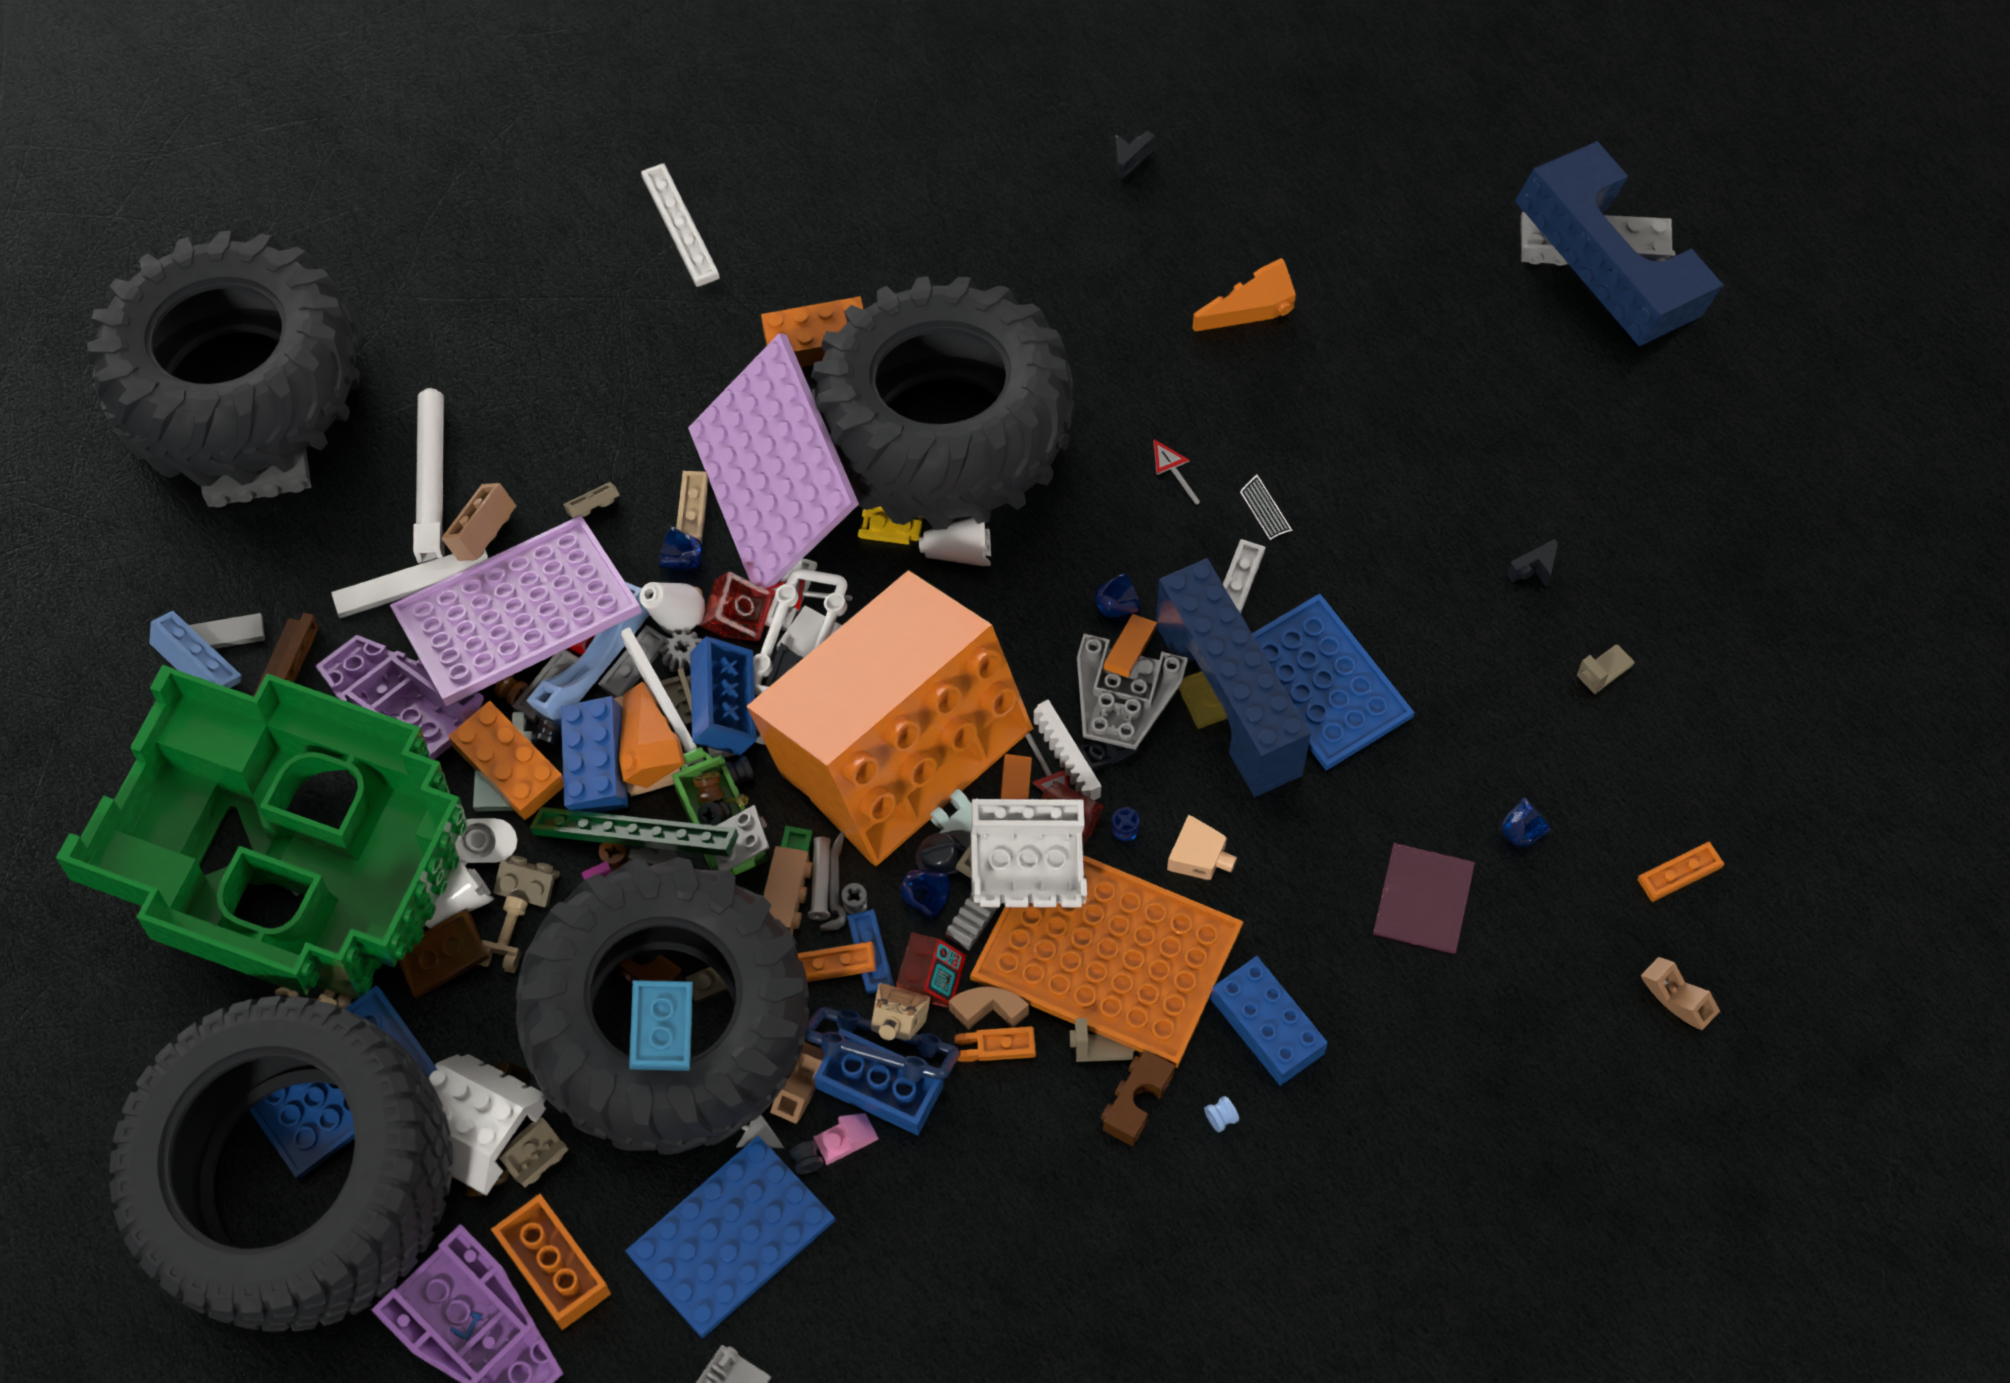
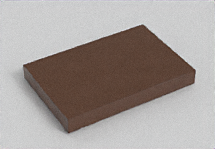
[398,908,490,999]

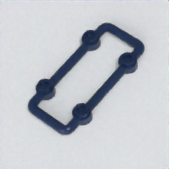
[805,1007,960,1082]

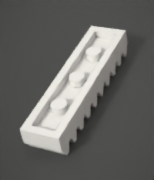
[1034,700,1101,802]

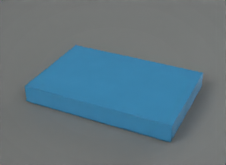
[630,981,692,1071]

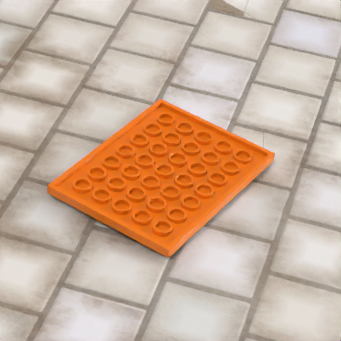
[970,855,1243,1068]

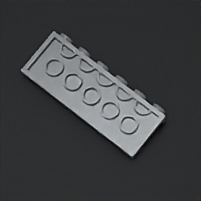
[1521,211,1675,265]

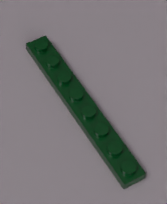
[530,807,739,857]

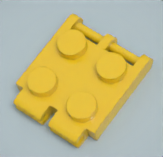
[858,507,923,545]

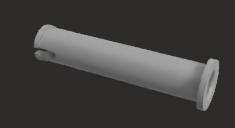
[808,837,831,921]

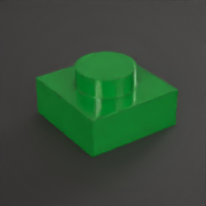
[781,826,813,855]

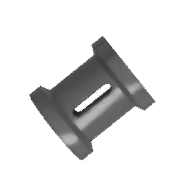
[842,883,867,915]

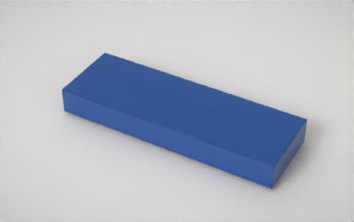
[847,909,894,995]

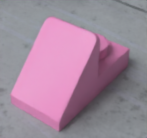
[813,1113,878,1165]

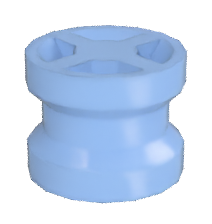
[1204,1096,1239,1132]

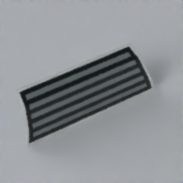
[1240,475,1292,540]

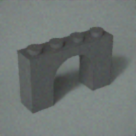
[201,448,311,507]

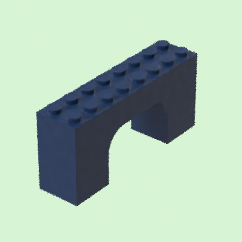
[1515,141,1723,346]
[1155,558,1311,797]

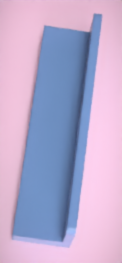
[149,611,241,688]

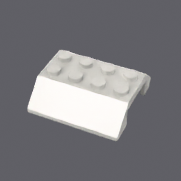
[971,799,1087,907]
[429,1054,546,1195]

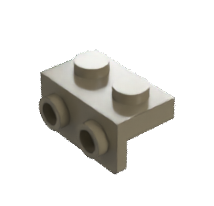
[660,668,692,732]
[493,855,560,907]
[498,1116,569,1187]

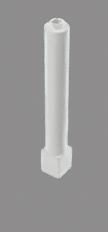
[413,388,444,564]

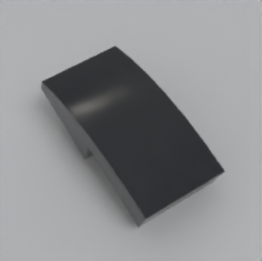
[1078,741,1139,772]

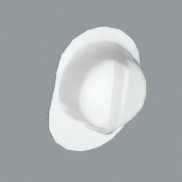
[455,818,517,863]

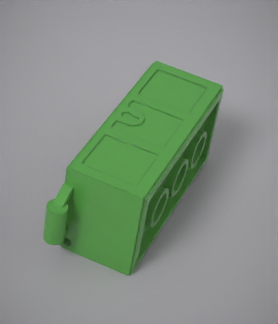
[672,747,767,876]

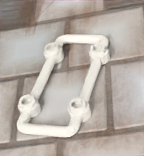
[753,569,847,696]

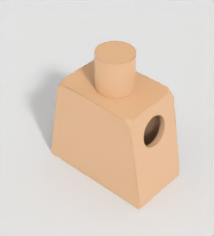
[1167,815,1237,880]

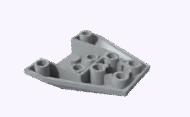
[1077,634,1188,750]

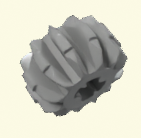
[660,629,702,673]

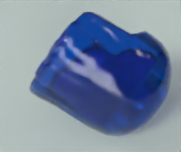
[658,527,703,571]
[1095,573,1142,618]
[1501,797,1550,847]
[901,869,951,917]

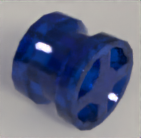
[1112,807,1140,841]

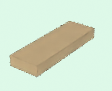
[675,471,709,544]

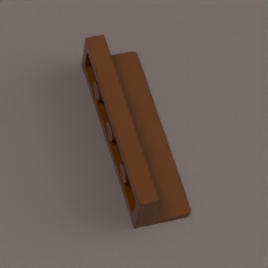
[253,613,319,697]

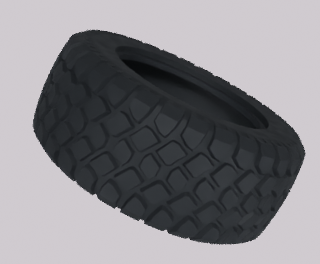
[109,996,453,1332]

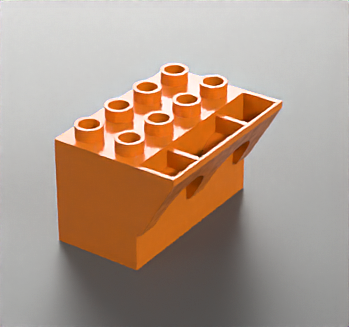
[747,570,1033,867]

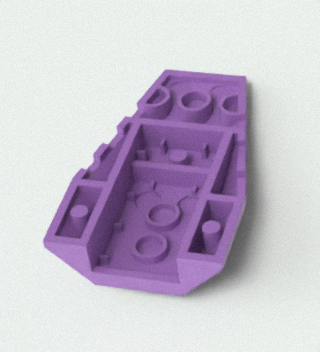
[316,635,484,760]
[372,1224,563,1383]

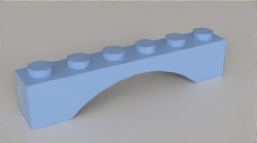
[527,582,650,725]

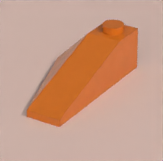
[1193,258,1296,331]
[619,682,685,788]

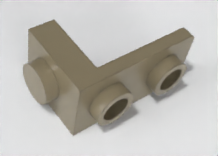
[1577,645,1634,694]
[1070,1018,1133,1062]

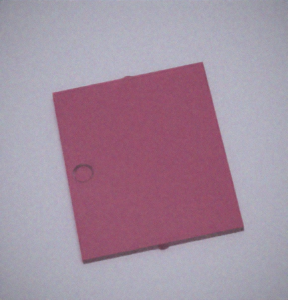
[1373,843,1475,954]

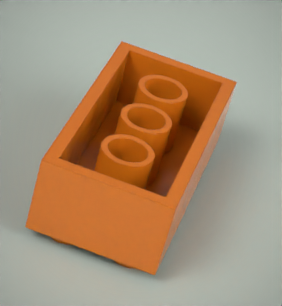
[761,297,863,367]
[448,701,564,821]
[491,1194,611,1330]

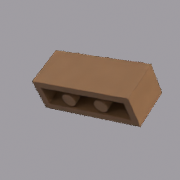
[441,483,516,561]
[763,846,813,935]

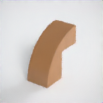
[1641,957,1720,1030]
[949,987,1029,1030]
[771,1042,826,1124]

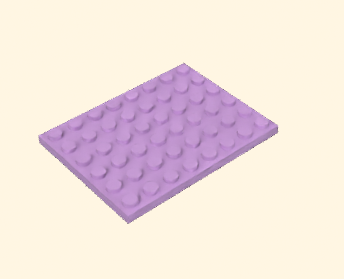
[688,333,859,595]
[390,515,642,706]

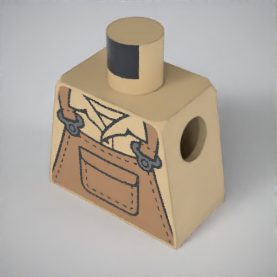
[871,983,931,1040]

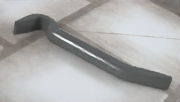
[820,831,847,931]

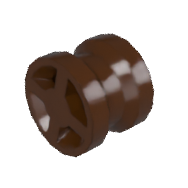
[494,675,528,706]
[693,772,725,802]
[599,843,629,872]

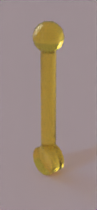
[697,794,748,806]

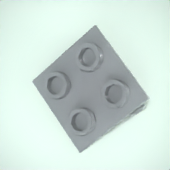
[715,805,769,871]
[696,1345,771,1383]

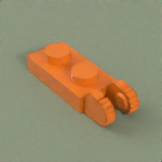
[955,1027,1036,1062]

